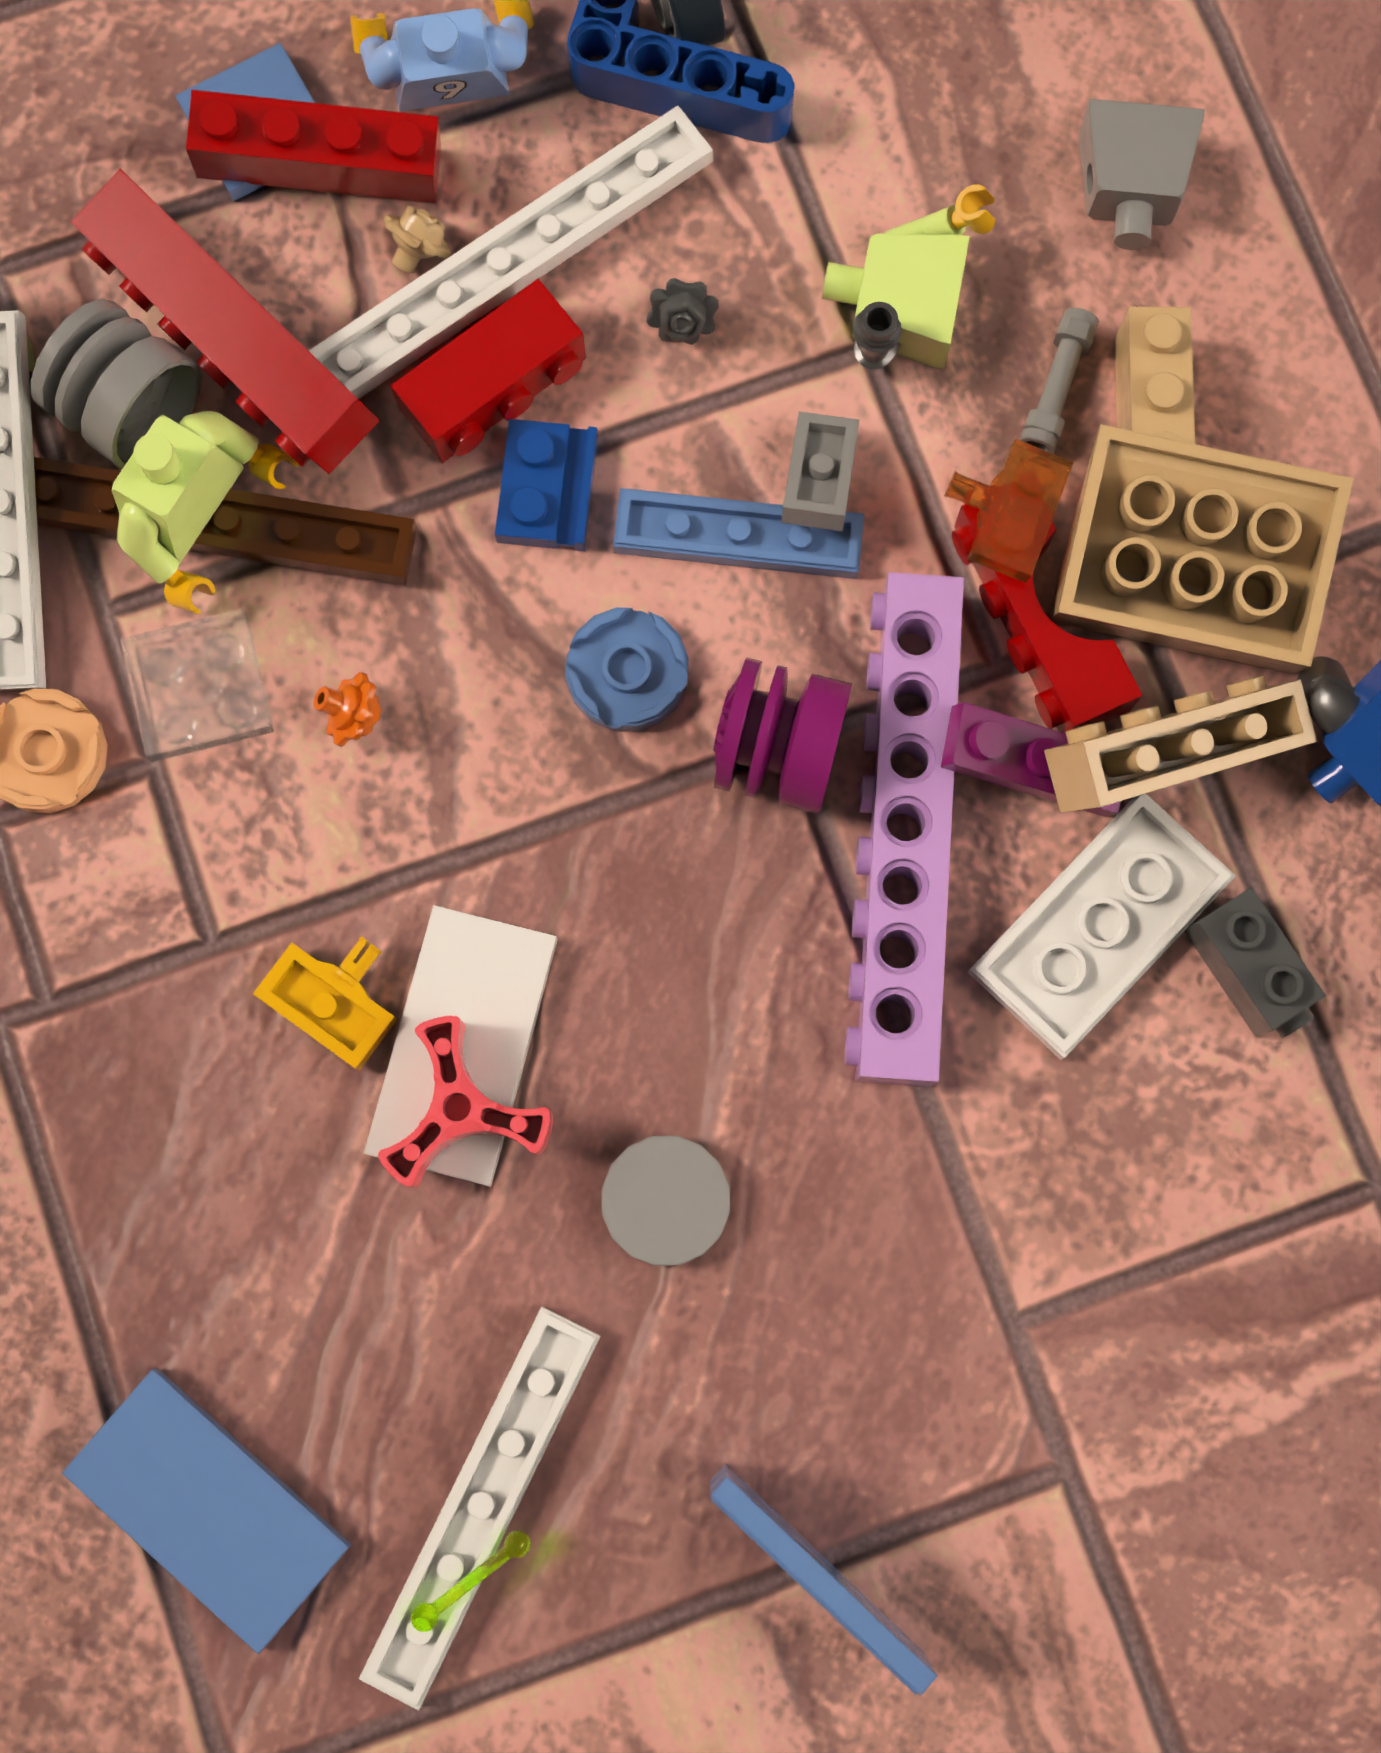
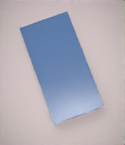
[62,1368,352,1654]
[710,1464,938,1695]

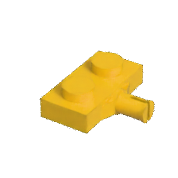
[253,936,398,1071]

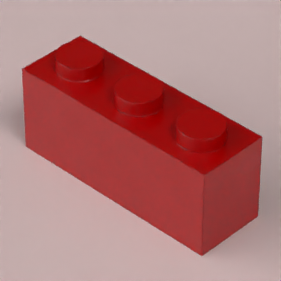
[390,278,586,463]

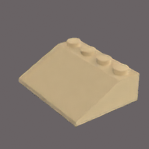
[1049,424,1354,674]

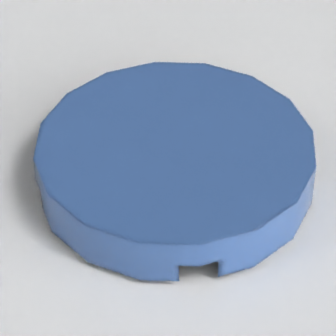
[565,607,688,732]

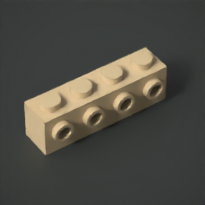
[1044,675,1317,813]

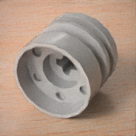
[31,299,201,468]

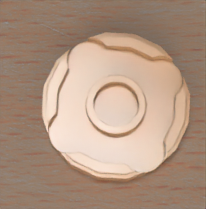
[0,688,108,814]

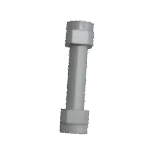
[1019,308,1099,456]

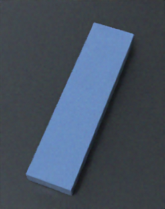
[613,488,865,579]

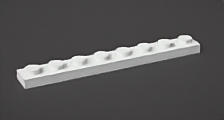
[309,105,713,399]

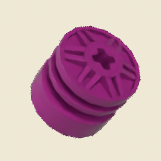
[713,657,853,814]

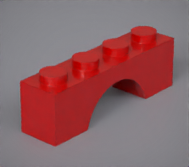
[952,475,1143,734]

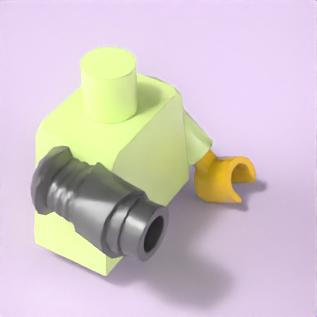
[822,185,995,370]

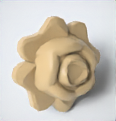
[383,206,451,273]

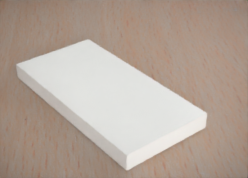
[967,793,1236,1060]
[364,905,558,1187]

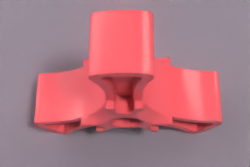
[378,1016,553,1188]

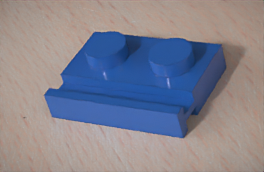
[495,419,598,551]

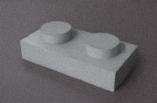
[781,411,859,531]

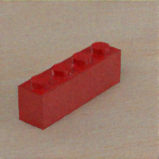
[186,89,441,203]

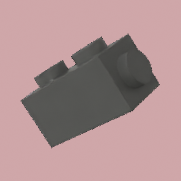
[1184,887,1326,1038]

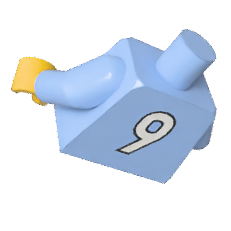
[350,0,535,112]

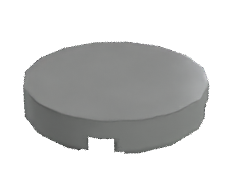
[602,1136,730,1266]

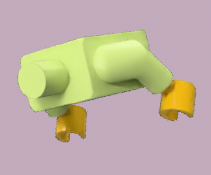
[111,411,298,614]

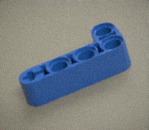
[567,0,795,143]

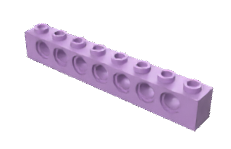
[844,572,964,1087]

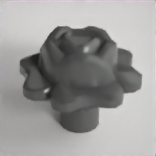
[646,278,719,345]

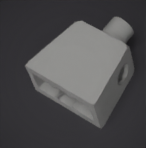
[1078,99,1204,250]

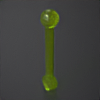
[411,1530,531,1632]

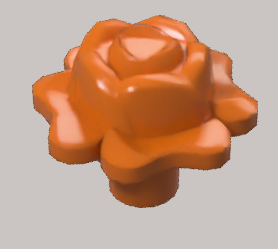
[314,672,382,747]

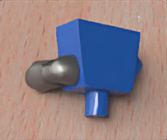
[1297,656,1381,806]

